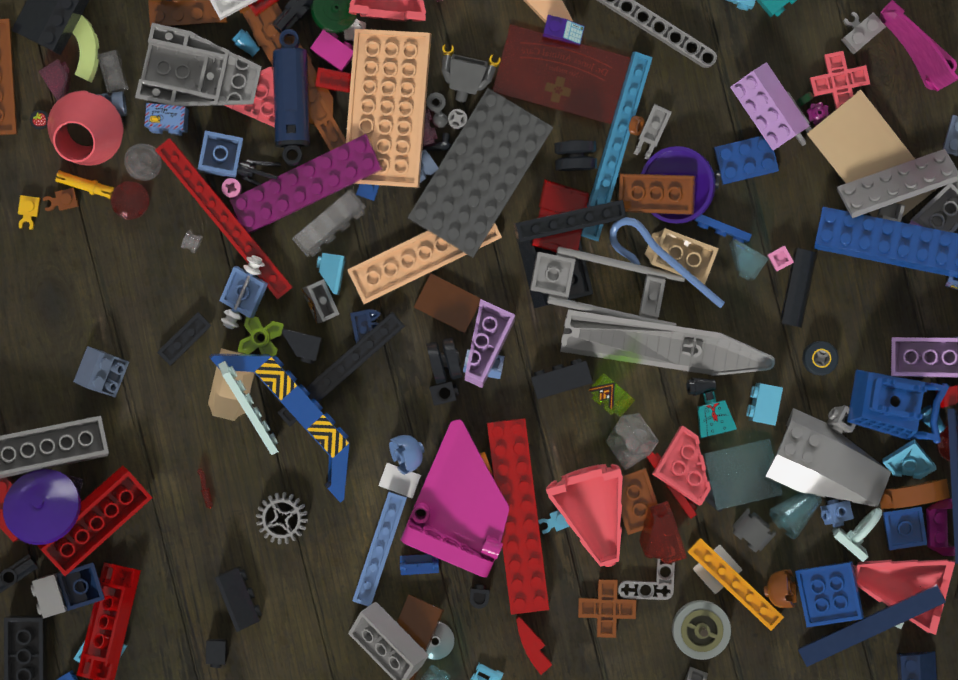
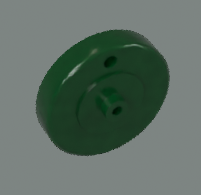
[311,0,358,33]

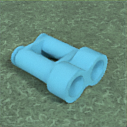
[471,663,504,680]

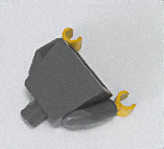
[441,45,501,102]

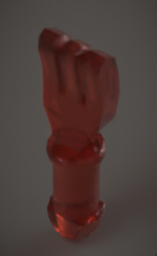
[197,468,213,509]

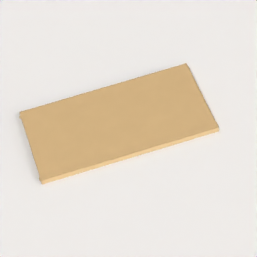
[807,90,937,217]

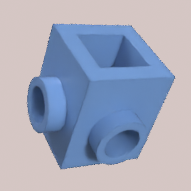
[820,499,854,527]

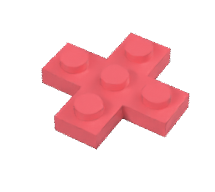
[809,51,870,109]

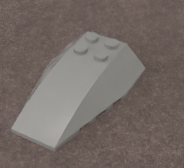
[135,23,262,106]
[765,408,891,507]

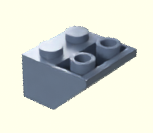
[73,346,129,397]

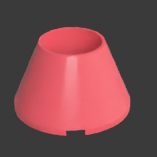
[47,91,124,166]

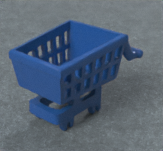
[847,370,949,444]

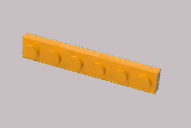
[687,538,784,631]

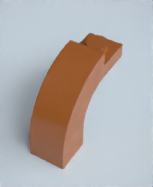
[880,479,950,509]

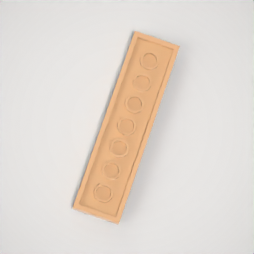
[347,224,502,304]

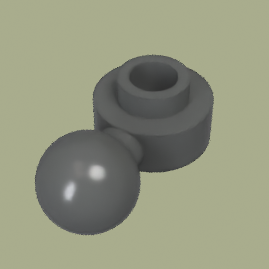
[426,92,448,128]

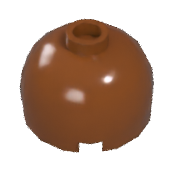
[764,569,797,608]

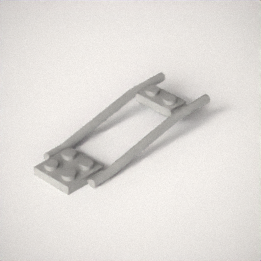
[530,246,685,326]

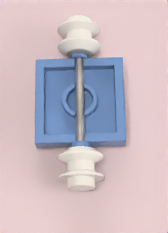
[219,255,268,329]

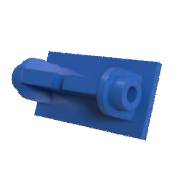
[400,554,439,575]

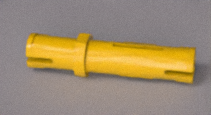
[55,170,114,199]

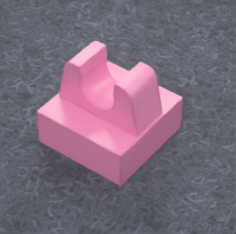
[767,246,794,272]

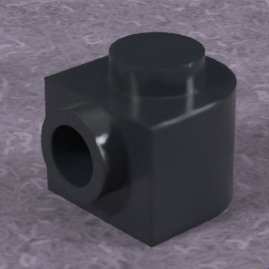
[470,584,490,609]

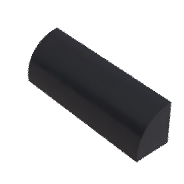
[780,248,817,328]

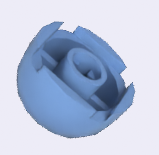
[389,435,424,475]

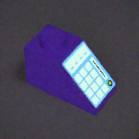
[543,15,585,45]

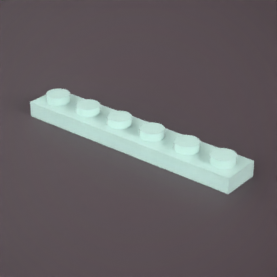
[218,361,278,455]

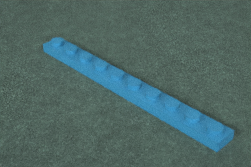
[581,52,652,241]

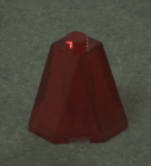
[639,501,687,564]

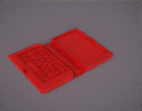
[532,180,589,253]

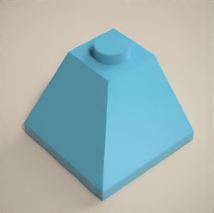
[316,253,346,295]

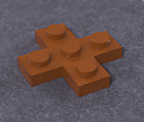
[578,579,636,638]

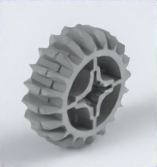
[256,492,308,544]

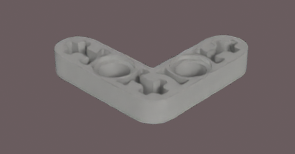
[618,544,675,600]

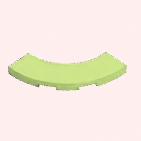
[73,15,99,83]

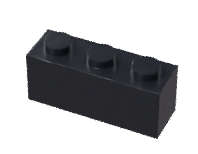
[530,358,593,400]

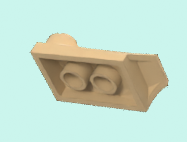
[645,228,719,285]
[208,348,255,421]

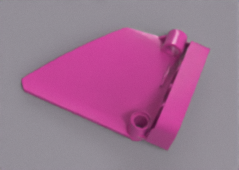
[880,0,958,91]
[401,419,509,577]

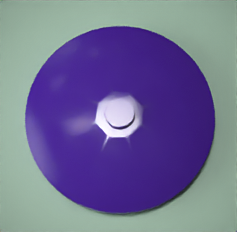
[641,146,716,224]
[3,469,81,545]

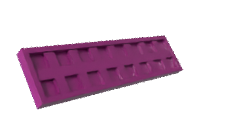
[230,134,383,234]

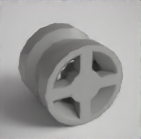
[448,109,467,129]

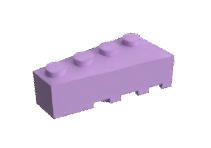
[465,299,515,388]

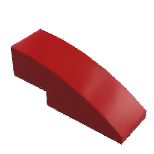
[516,615,552,675]

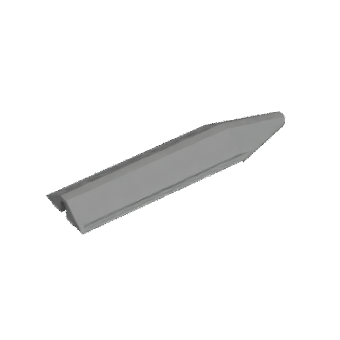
[560,310,775,376]

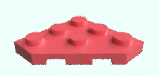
[225,67,275,128]
[652,425,711,506]

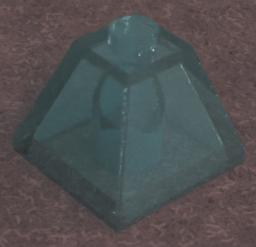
[729,239,769,281]

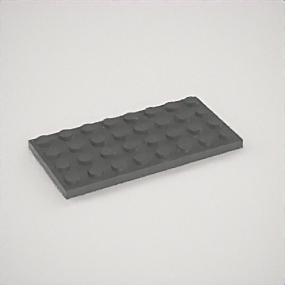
[408,88,553,258]

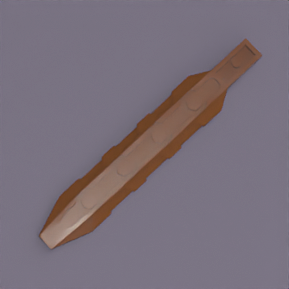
[239,2,346,151]

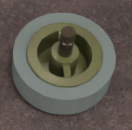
[672,600,731,660]

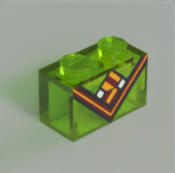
[589,373,635,417]

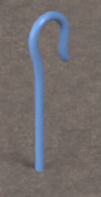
[609,217,725,308]

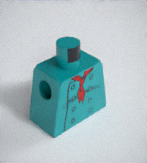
[697,391,737,438]

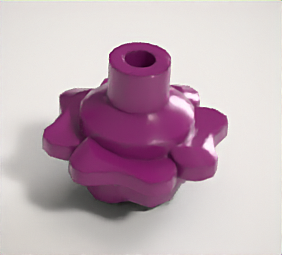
[807,102,830,125]

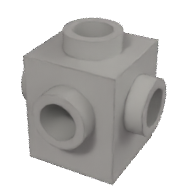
[826,405,856,434]

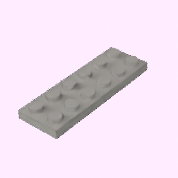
[837,149,958,218]

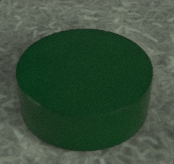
[795,92,814,108]

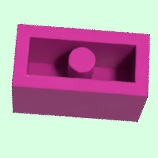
[310,30,353,72]

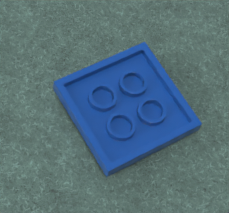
[795,561,864,627]

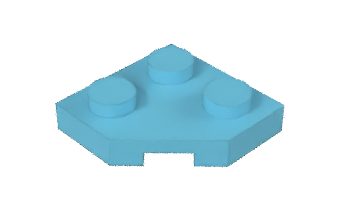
[882,439,937,479]

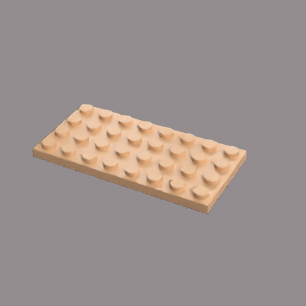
[346,29,432,188]

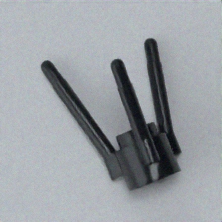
[237,159,281,186]

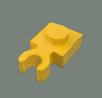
[18,195,41,230]

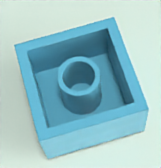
[746,383,783,426]

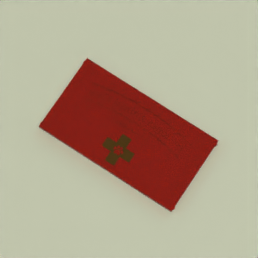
[492,25,631,124]

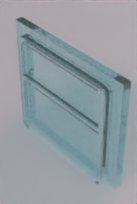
[704,439,783,510]

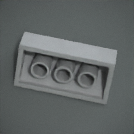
[348,602,429,680]

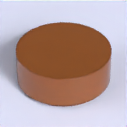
[629,115,645,136]

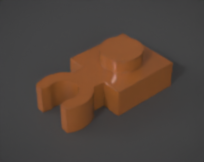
[43,188,79,211]

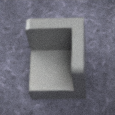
[877,203,905,222]

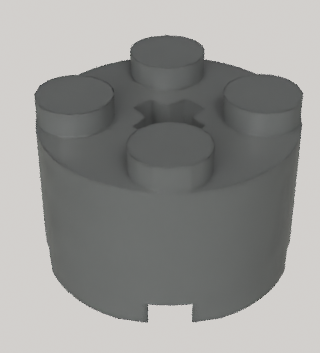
[732,508,777,552]

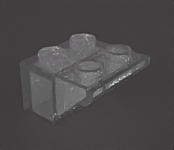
[606,413,659,470]

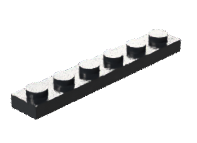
[513,200,626,242]

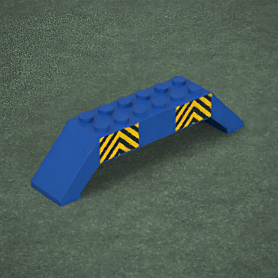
[209,354,349,503]

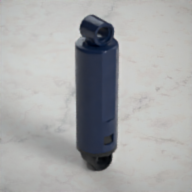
[273,29,310,166]

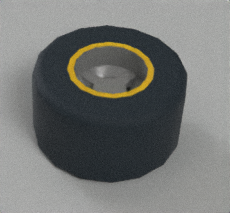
[802,341,839,376]

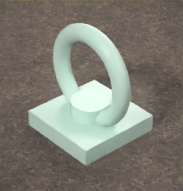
[832,508,882,562]

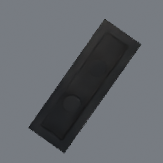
[157,312,212,366]

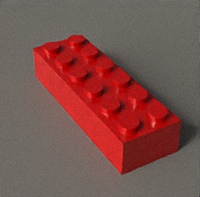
[37,465,152,576]

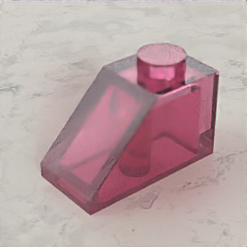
[38,59,71,101]

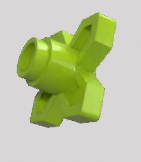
[238,316,284,357]

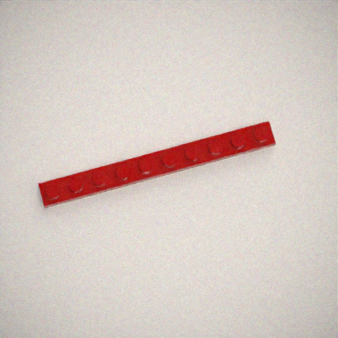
[155,138,293,299]

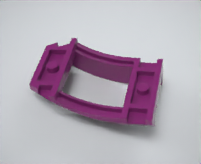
[926,498,955,556]

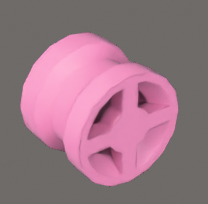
[222,178,242,198]

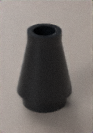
[686,377,716,396]

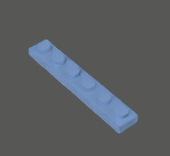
[352,492,407,606]

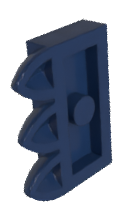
[350,309,380,343]

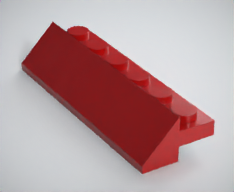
[76,562,141,680]

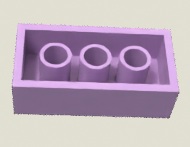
[730,62,809,150]
[891,337,958,378]

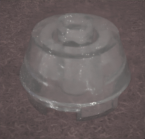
[124,144,162,181]

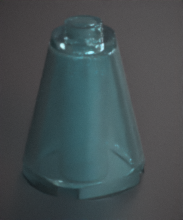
[769,492,822,539]

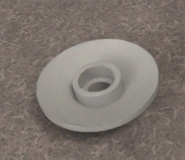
[426,622,454,660]

